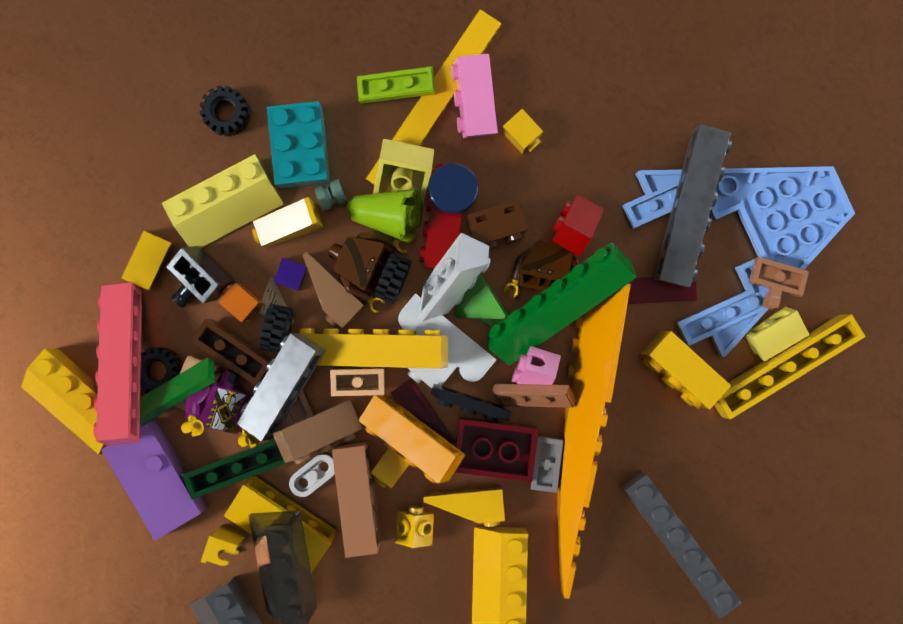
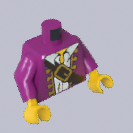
[181,369,259,447]

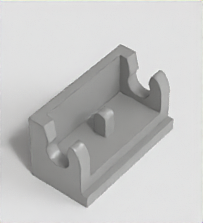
[530,435,563,493]

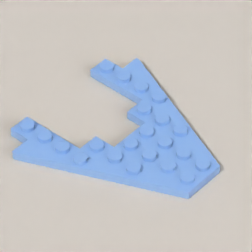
[622,166,855,357]

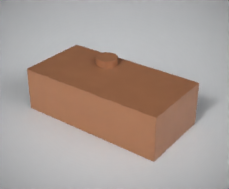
[332,440,381,558]

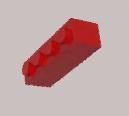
[419,163,462,270]

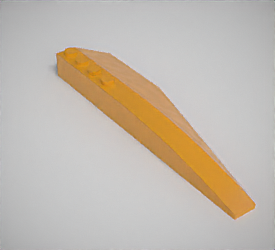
[557,284,631,599]

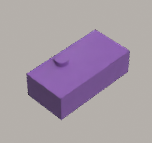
[101,420,209,541]

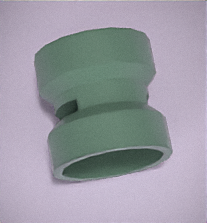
[314,179,348,212]

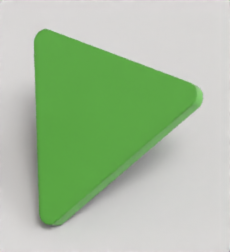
[453,273,507,319]

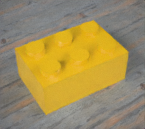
[639,331,731,410]

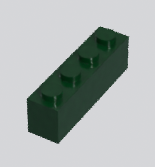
[182,438,289,500]

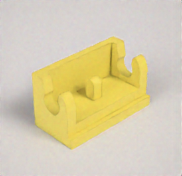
[744,307,809,361]

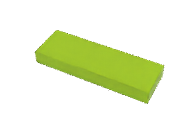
[357,66,436,104]

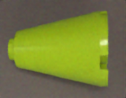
[347,189,422,242]

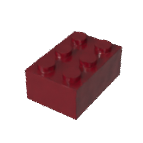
[455,416,539,482]

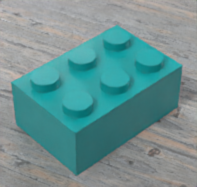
[267,101,331,190]

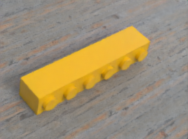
[714,314,866,420]
[289,328,448,368]

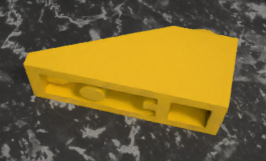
[423,485,505,527]

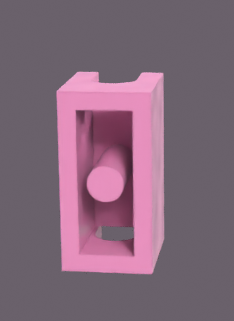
[511,346,561,385]

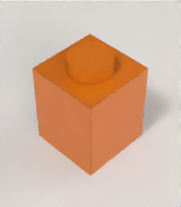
[218,282,265,324]

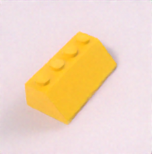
[21,348,107,454]
[472,526,528,624]

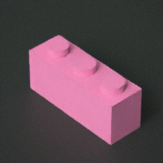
[451,54,498,139]

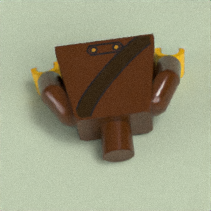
[329,230,410,313]
[504,235,580,299]

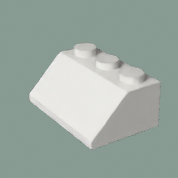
[418,233,490,321]

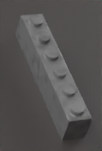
[653,124,732,288]
[620,470,742,619]

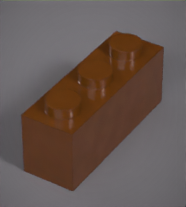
[190,319,272,386]

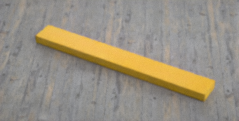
[366,9,501,192]

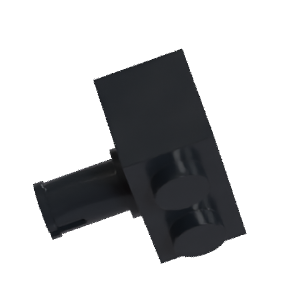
[167,246,233,308]

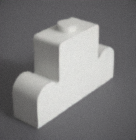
[398,293,496,388]

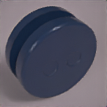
[429,163,478,215]

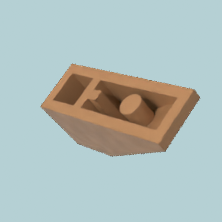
[303,252,366,328]

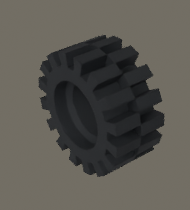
[200,86,250,136]
[374,253,412,304]
[259,304,293,353]
[140,347,183,393]

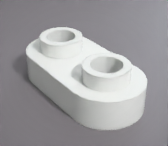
[289,453,335,497]

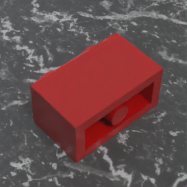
[552,194,604,256]

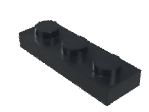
[431,384,512,423]

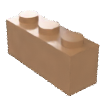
[272,400,363,465]

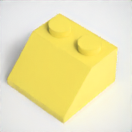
[373,139,434,208]

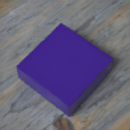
[274,258,307,291]

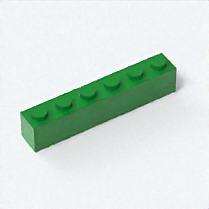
[487,242,636,366]

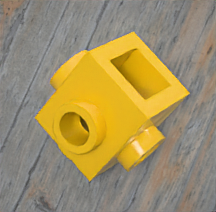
[395,506,434,548]

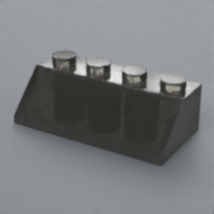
[249,511,317,624]

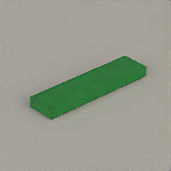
[140,357,215,426]

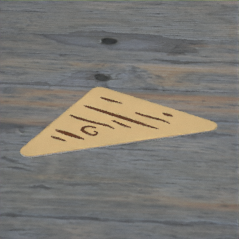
[258,277,295,324]

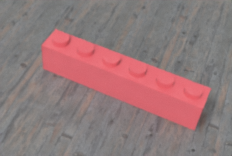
[94,282,142,446]

